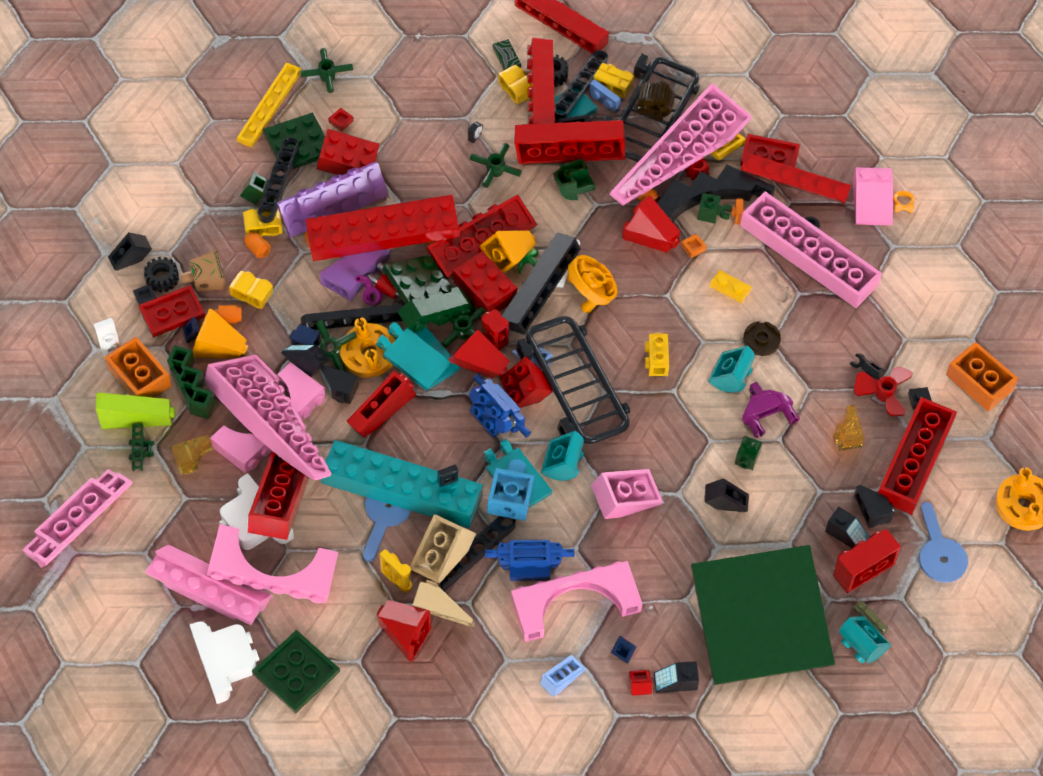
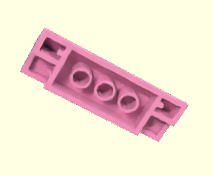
[22,469,133,568]
[146,544,272,625]

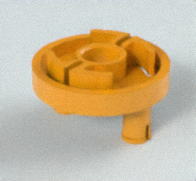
[567,255,618,314]
[340,318,395,378]
[995,467,1043,531]

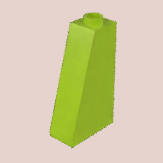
[96,393,175,429]

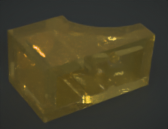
[833,405,865,451]
[171,434,213,475]

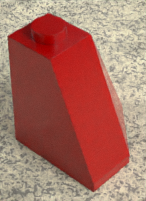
[622,195,680,253]
[448,330,510,379]
[377,600,431,662]

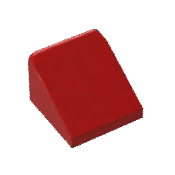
[629,670,652,696]

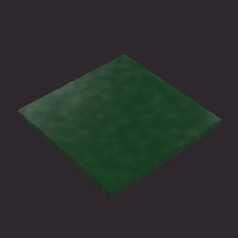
[691,545,835,685]

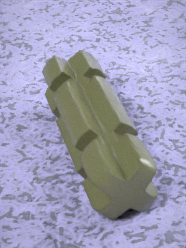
[854,601,888,634]

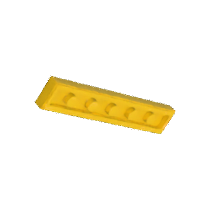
[236,62,302,148]

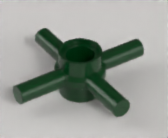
[300,48,353,93]
[470,143,522,188]
[441,307,485,348]
[316,320,357,372]

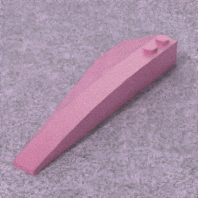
[609,83,752,206]
[204,355,331,480]

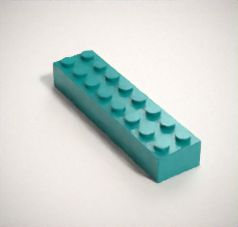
[321,440,483,529]

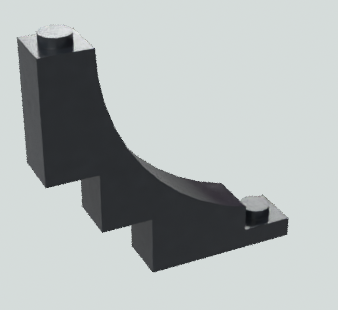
[657,164,775,222]

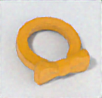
[893,191,915,213]

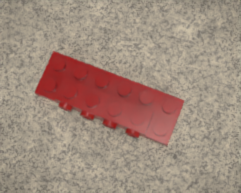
[426,194,538,279]

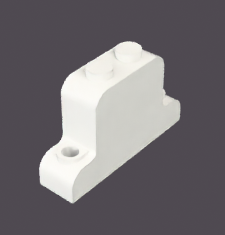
[219,473,294,550]
[190,622,260,704]

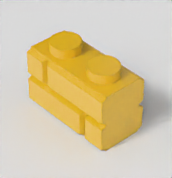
[594,63,635,99]

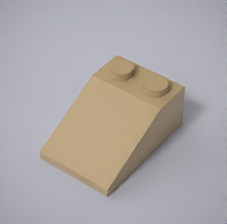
[410,514,476,583]
[413,580,475,628]

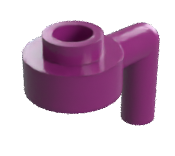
[355,275,383,306]

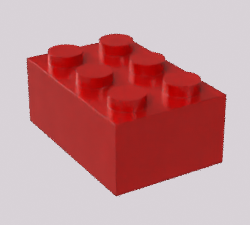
[316,129,380,176]
[453,251,517,315]
[833,528,901,594]

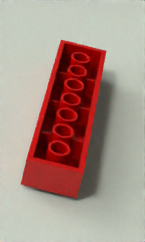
[305,194,460,262]

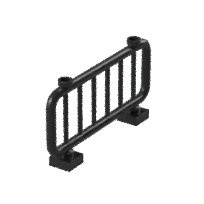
[604,54,700,162]
[515,316,630,444]

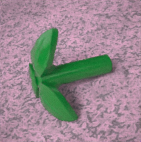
[518,248,539,275]

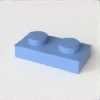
[589,79,621,113]

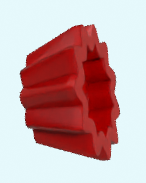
[684,159,710,181]

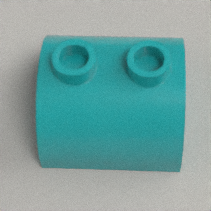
[708,345,755,393]
[540,431,584,481]
[839,616,892,664]

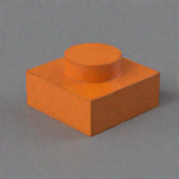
[731,199,744,224]
[681,233,707,258]

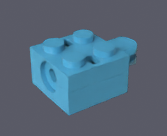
[487,459,535,521]

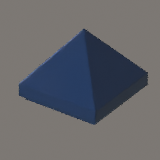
[183,317,200,343]
[611,636,637,664]

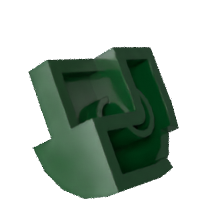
[553,159,595,201]

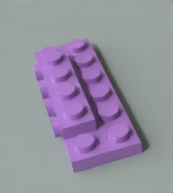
[277,162,389,238]

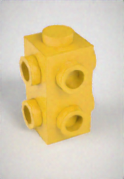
[645,333,669,376]

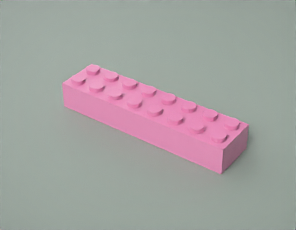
[740,192,882,308]

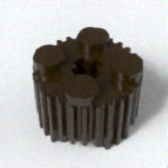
[637,81,675,121]

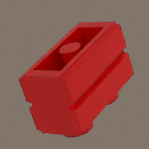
[481,309,509,351]

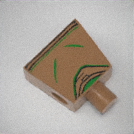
[180,250,227,292]

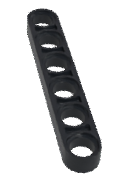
[554,50,608,119]
[258,137,299,223]
[300,304,405,330]
[428,516,516,592]

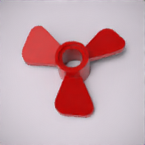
[853,367,913,416]

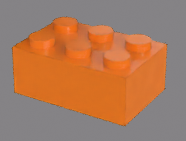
[105,337,172,398]
[946,342,1019,412]

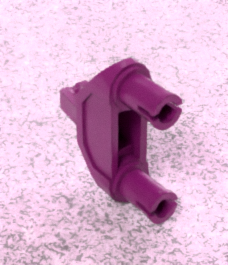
[742,382,800,438]

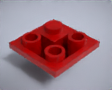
[499,357,553,408]

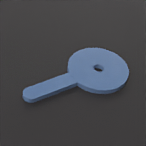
[363,497,411,562]
[919,502,968,583]

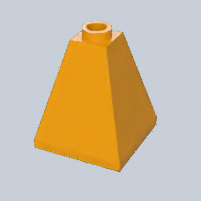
[479,231,536,273]
[193,308,249,359]

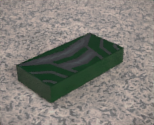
[492,39,521,70]

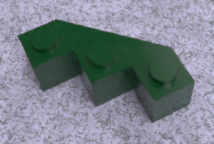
[397,287,476,333]
[167,345,216,419]

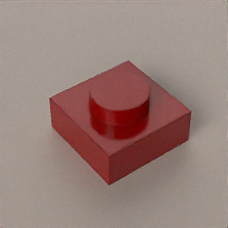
[328,108,354,132]

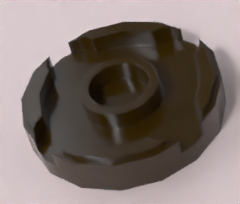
[743,321,781,356]

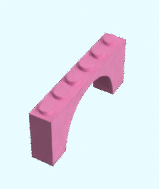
[210,362,326,474]
[207,524,338,603]
[511,561,642,642]

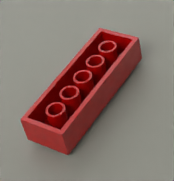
[514,120,626,164]
[878,397,957,515]
[248,445,315,540]

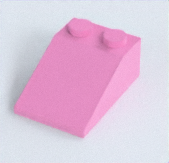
[853,167,893,225]
[591,469,663,519]

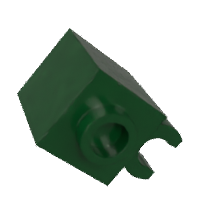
[240,172,274,205]
[697,193,732,224]
[735,436,763,470]

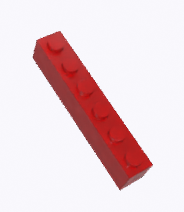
[515,0,609,54]
[527,38,555,124]
[741,152,851,204]

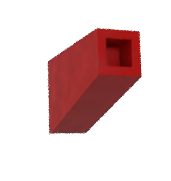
[346,371,417,439]

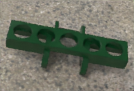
[129,423,154,471]

